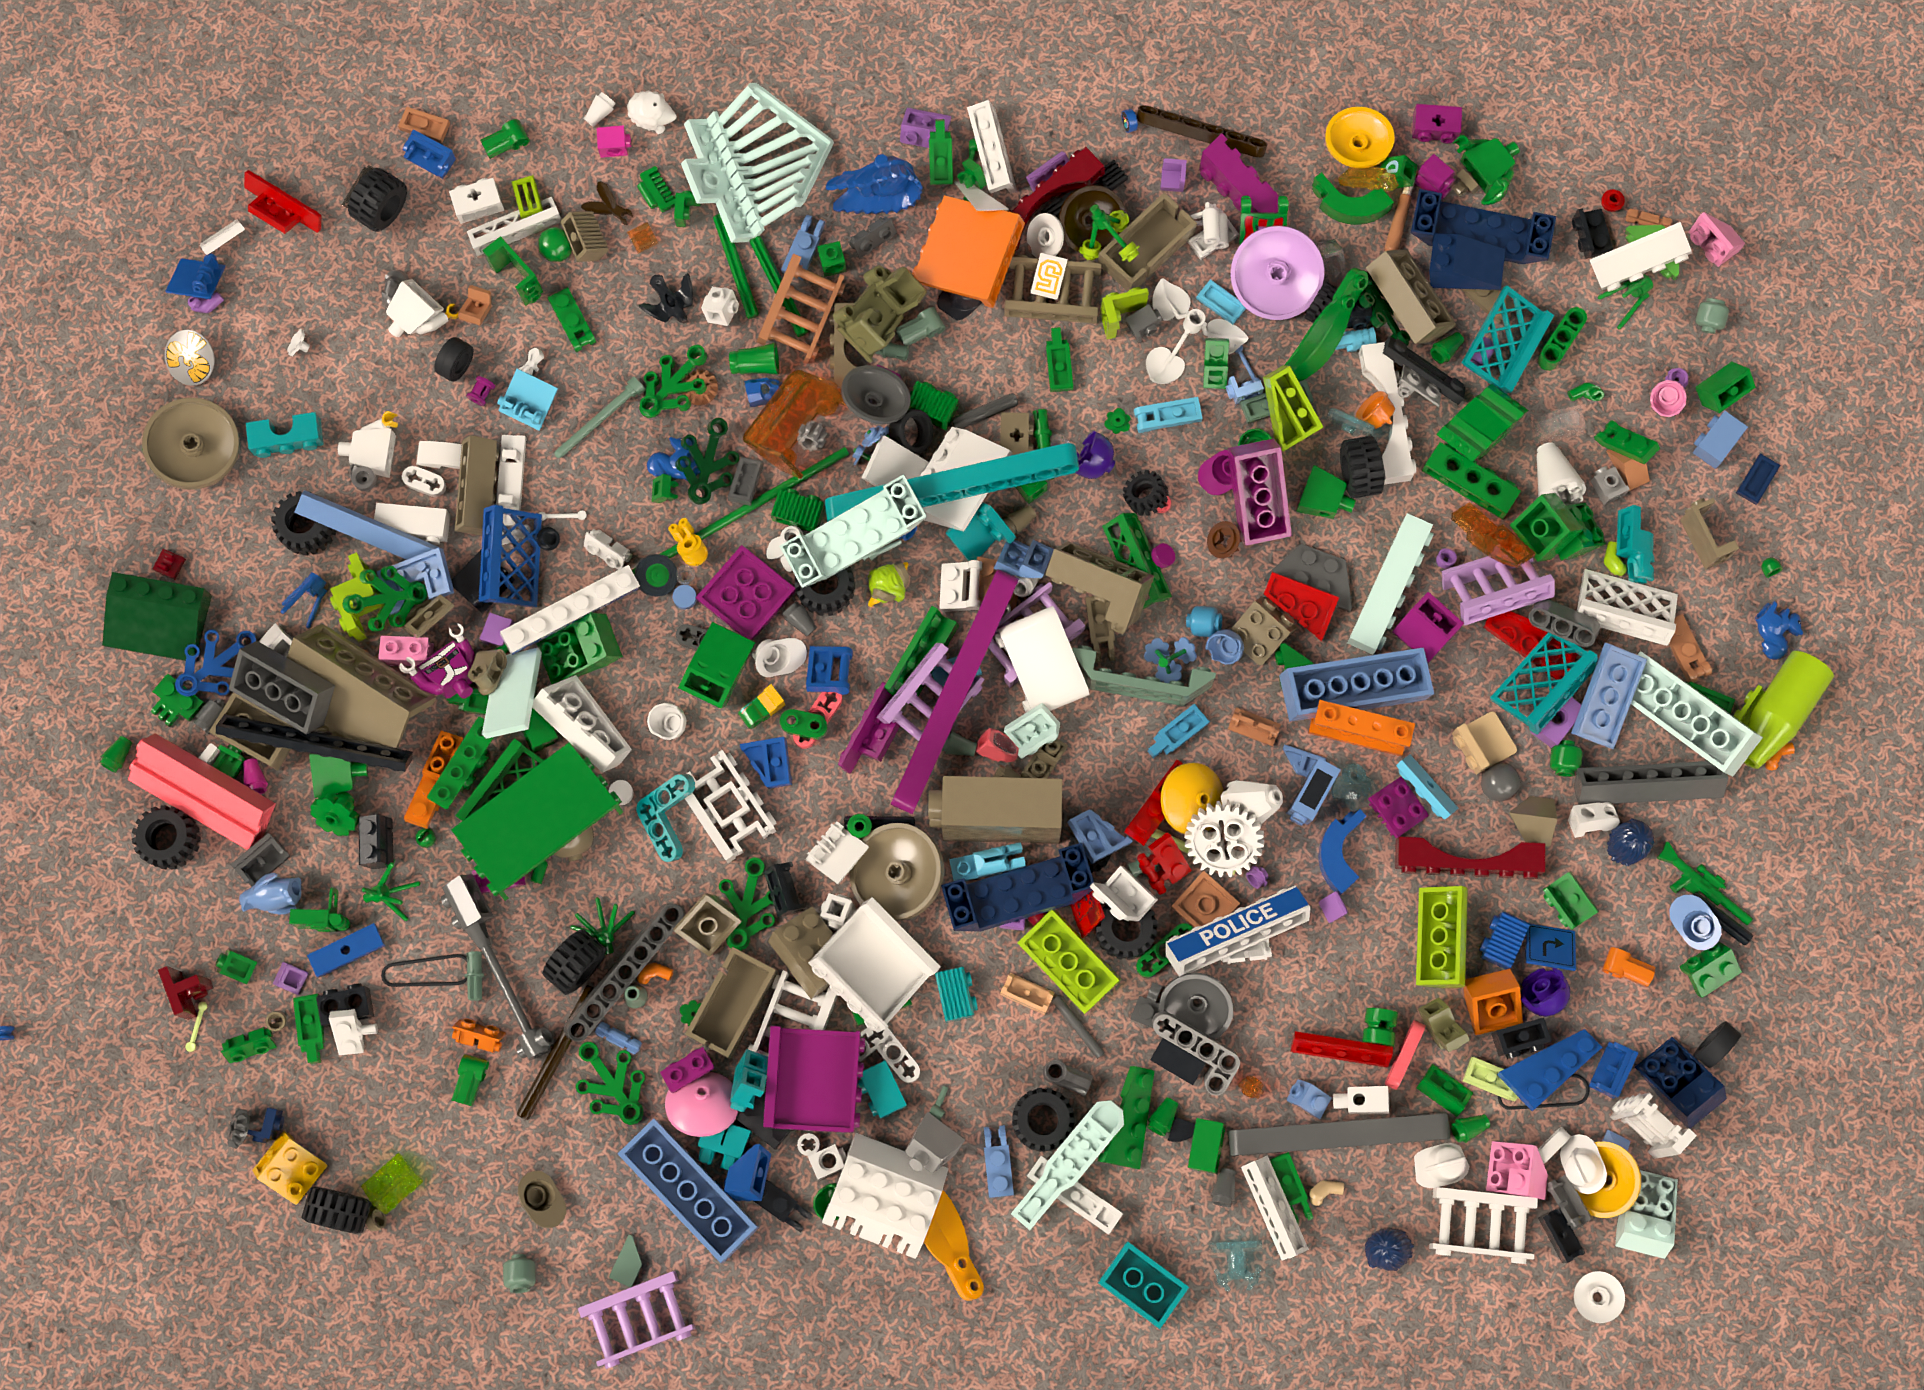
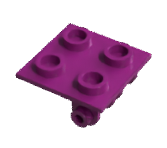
[1368,776,1429,838]

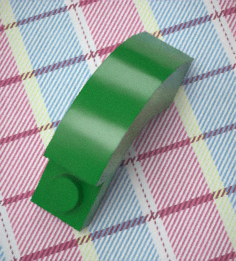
[1312,172,1394,225]

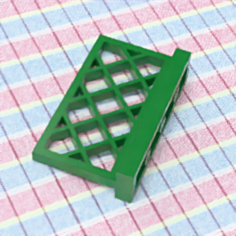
[455,738,544,821]

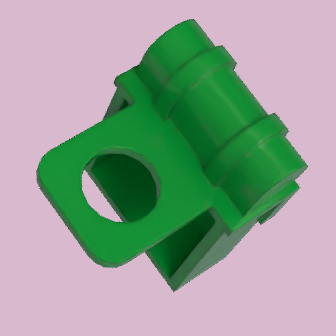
[289,887,351,932]

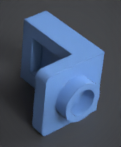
[1287,1079,1332,1119]

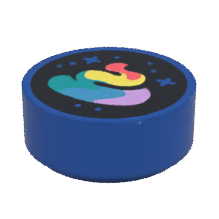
[1121,109,1138,133]

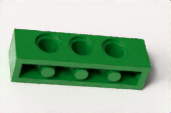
[1422,442,1521,520]

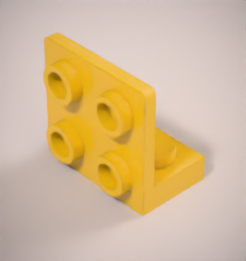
[252,1131,327,1205]

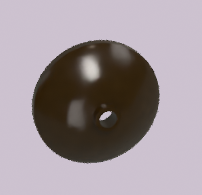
[1059,185,1126,253]

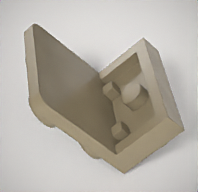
[1230,596,1298,665]

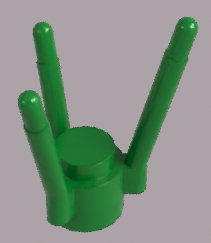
[1598,274,1653,330]

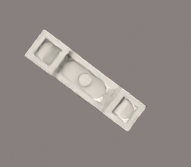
[1027,1156,1123,1235]

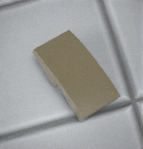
[1021,738,1068,778]

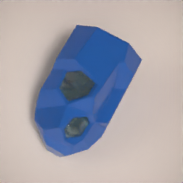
[744,377,784,407]

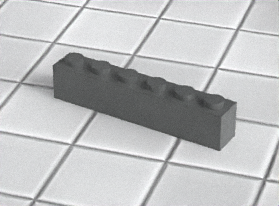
[1574,761,1729,805]

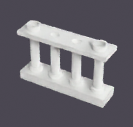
[748,971,838,1056]
[1429,1187,1538,1264]

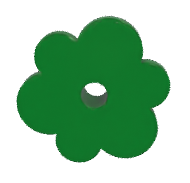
[1104,408,1131,434]
[679,1000,702,1026]

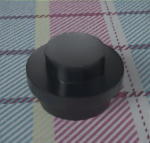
[536,527,560,551]

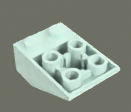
[1615,1170,1678,1259]

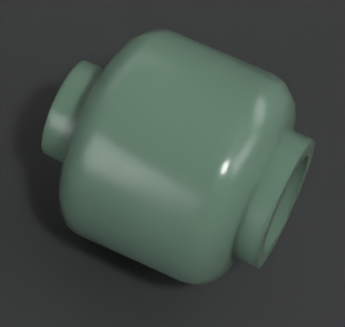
[1695,298,1729,334]
[503,1254,536,1293]

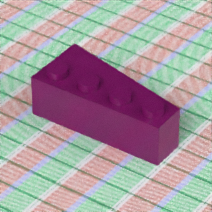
[1199,133,1279,213]

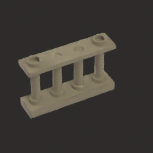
[1004,255,1102,324]

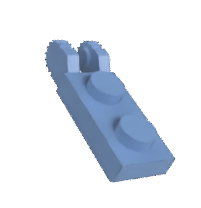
[781,215,825,280]
[984,1125,1014,1198]

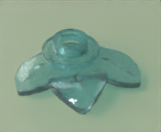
[1331,763,1377,812]

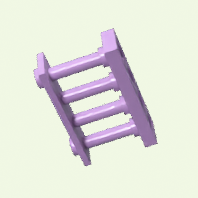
[1442,545,1555,626]
[988,582,1085,688]
[877,643,985,741]
[578,1271,696,1369]

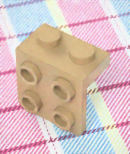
[1452,712,1517,775]

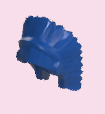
[826,154,923,215]

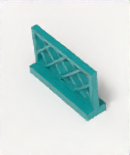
[1461,286,1554,394]
[1490,632,1598,735]

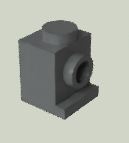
[1125,304,1163,344]

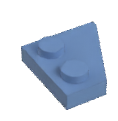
[1067,809,1133,864]

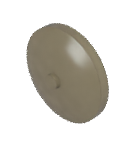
[142,398,240,490]
[850,823,944,921]

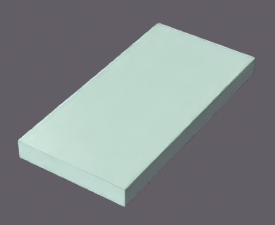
[482,648,542,739]

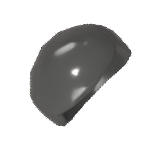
[1480,763,1521,802]

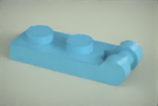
[1134,397,1203,433]

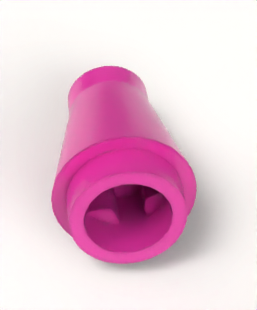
[243,759,268,795]

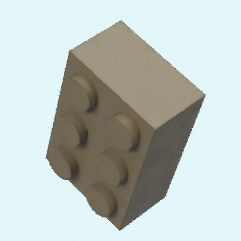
[209,692,294,771]
[768,906,834,1000]

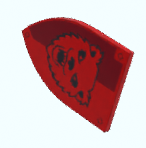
[1070,891,1105,938]

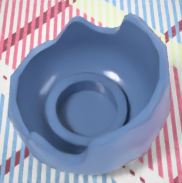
[1205,629,1244,664]

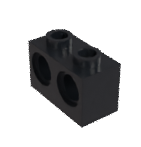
[316,983,375,1028]

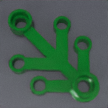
[639,345,707,418]
[342,566,427,632]
[719,857,775,951]
[576,1042,646,1125]

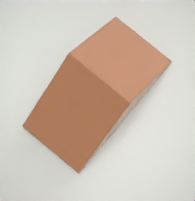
[1606,449,1650,492]

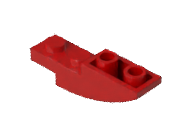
[1124,759,1183,846]

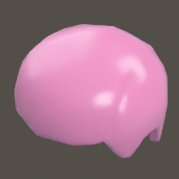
[1650,380,1687,417]

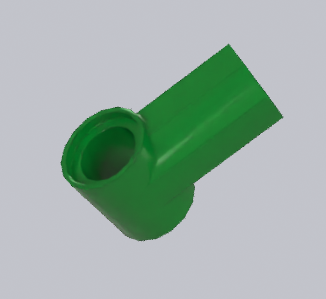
[480,119,530,159]
[451,1054,489,1107]

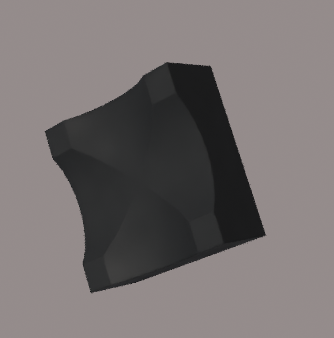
[736,1079,791,1150]

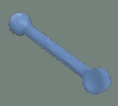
[1235,346,1260,382]

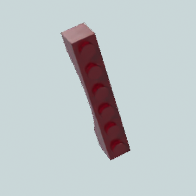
[1007,147,1105,253]
[1395,837,1545,879]

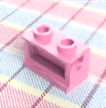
[379,636,434,666]

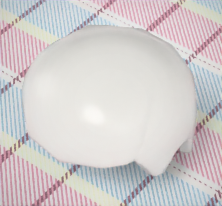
[647,703,687,740]

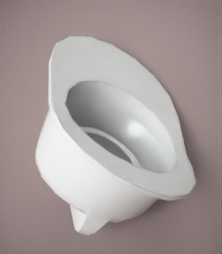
[752,638,807,677]
[1560,1134,1607,1194]
[1414,1143,1470,1188]

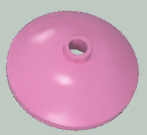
[665,1072,739,1137]

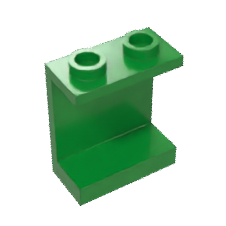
[482,236,543,306]

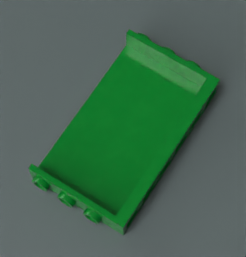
[451,742,623,901]

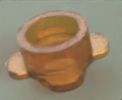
[1238,1076,1264,1099]

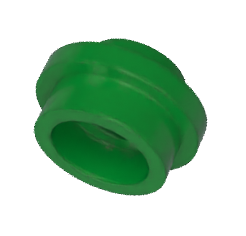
[847,813,872,838]

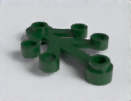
[1359,270,1411,346]
[675,418,739,505]

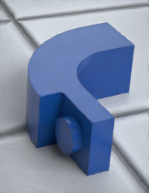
[1318,809,1366,895]

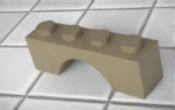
[830,303,856,399]

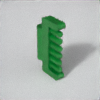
[637,166,675,213]

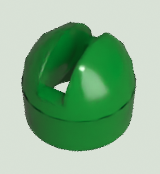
[1761,557,1783,578]
[415,828,436,848]

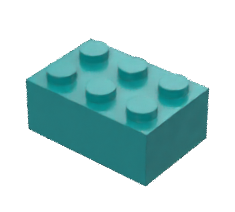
[1097,1241,1189,1329]

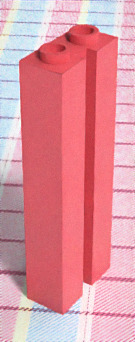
[128,733,276,850]

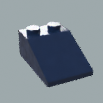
[1429,233,1506,290]

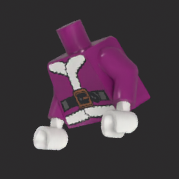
[399,623,475,699]

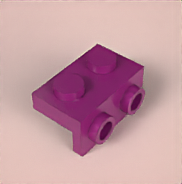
[660,1047,714,1093]

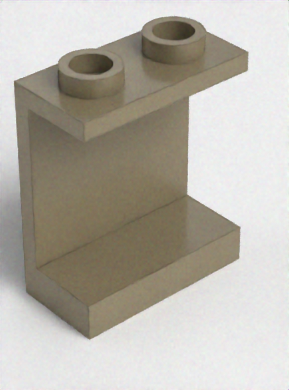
[1680,498,1739,570]

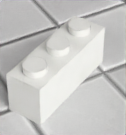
[374,503,451,545]

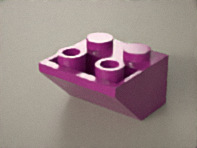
[1392,592,1464,664]

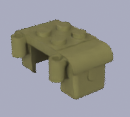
[833,265,927,363]

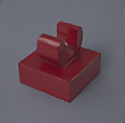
[152,549,186,580]

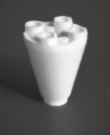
[1536,443,1586,505]

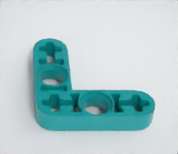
[636,774,695,862]

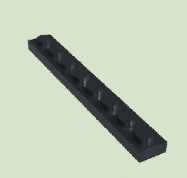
[215,714,413,772]

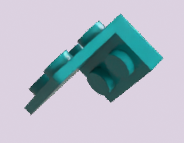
[946,502,1016,562]

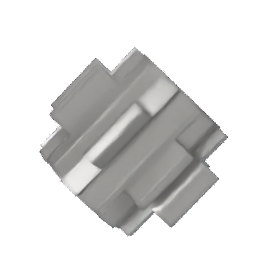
[797,421,827,452]

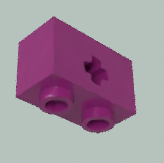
[1412,104,1462,144]

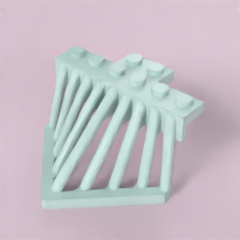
[681,83,834,243]

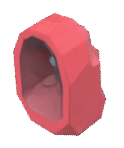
[975,728,1019,763]

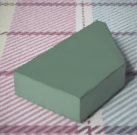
[609,1234,643,1288]

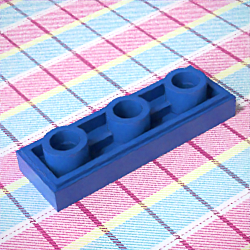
[307,923,385,978]

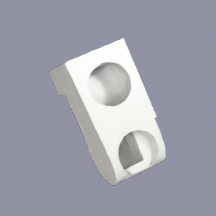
[1568,802,1620,838]

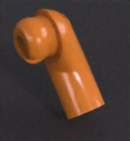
[1765,742,1795,771]
[637,962,674,985]

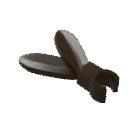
[581,181,633,225]

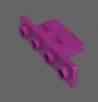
[838,682,900,774]

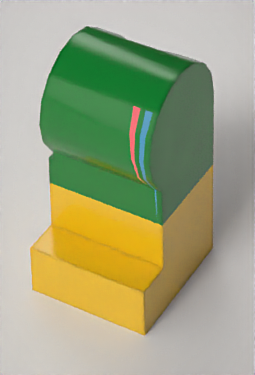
[738,684,786,729]

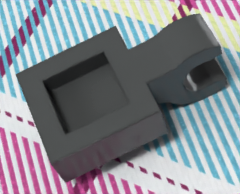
[1130,982,1162,1028]

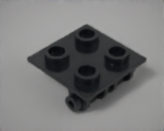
[451,549,515,614]

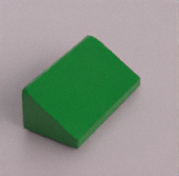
[1416,1064,1473,1117]

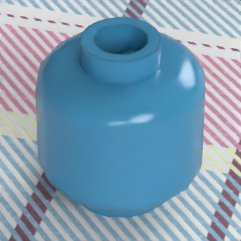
[1186,606,1222,637]

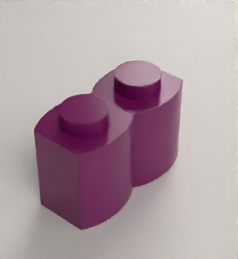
[1414,154,1455,199]

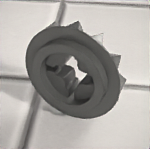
[227,1109,250,1149]

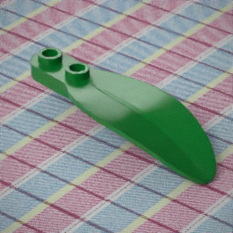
[1285,268,1368,382]

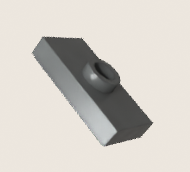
[727,457,764,506]

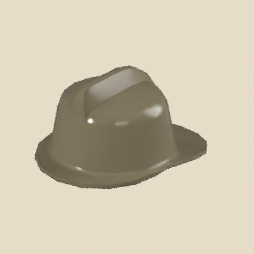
[518,1171,566,1228]

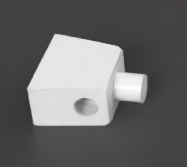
[1333,1086,1390,1114]

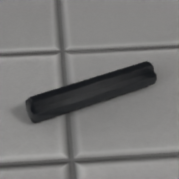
[844,816,915,830]
[1692,892,1753,945]

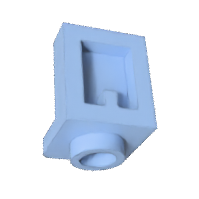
[1226,376,1264,405]

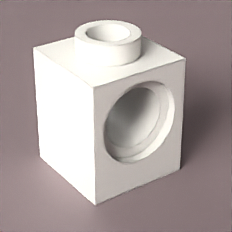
[808,1144,847,1180]

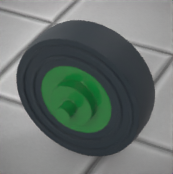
[635,554,678,597]

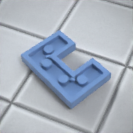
[377,547,454,616]

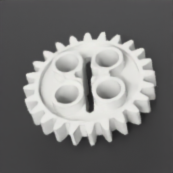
[1184,800,1264,877]

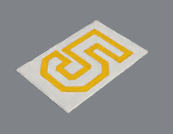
[1031,253,1068,300]

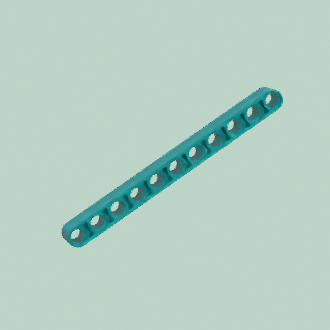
[825,443,1079,522]

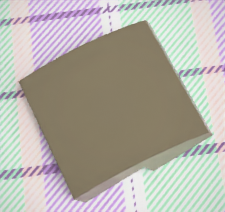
[397,594,454,638]

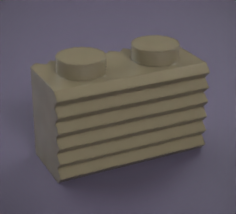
[560,211,609,262]

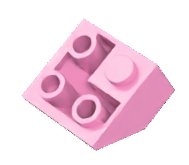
[1689,212,1745,267]
[1486,1141,1548,1200]

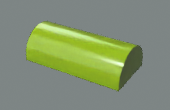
[1416,886,1468,988]

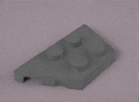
[1264,544,1352,612]

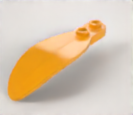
[923,1190,984,1301]

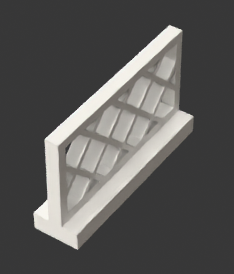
[1576,569,1678,646]

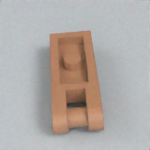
[1667,614,1712,683]

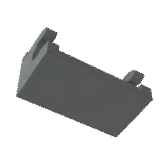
[230,833,290,887]

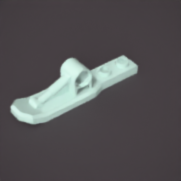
[1011,1100,1124,1230]

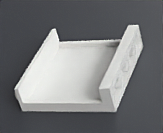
[808,897,941,1033]

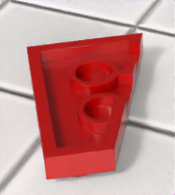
[1264,571,1339,642]

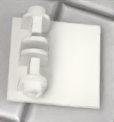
[805,821,869,885]

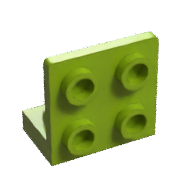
[1100,287,1149,339]

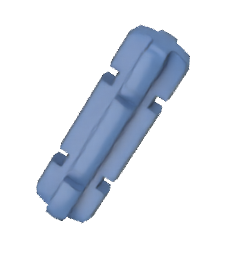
[595,1022,642,1054]

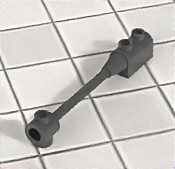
[441,874,554,1061]

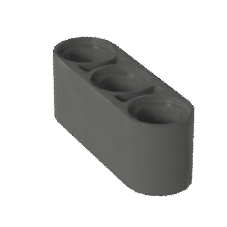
[1529,599,1601,647]

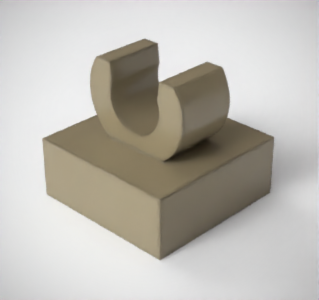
[1452,169,1480,197]

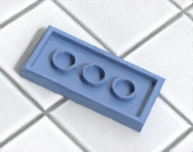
[1571,643,1647,749]

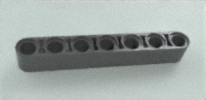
[564,903,684,1042]

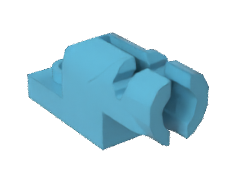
[949,842,1026,881]

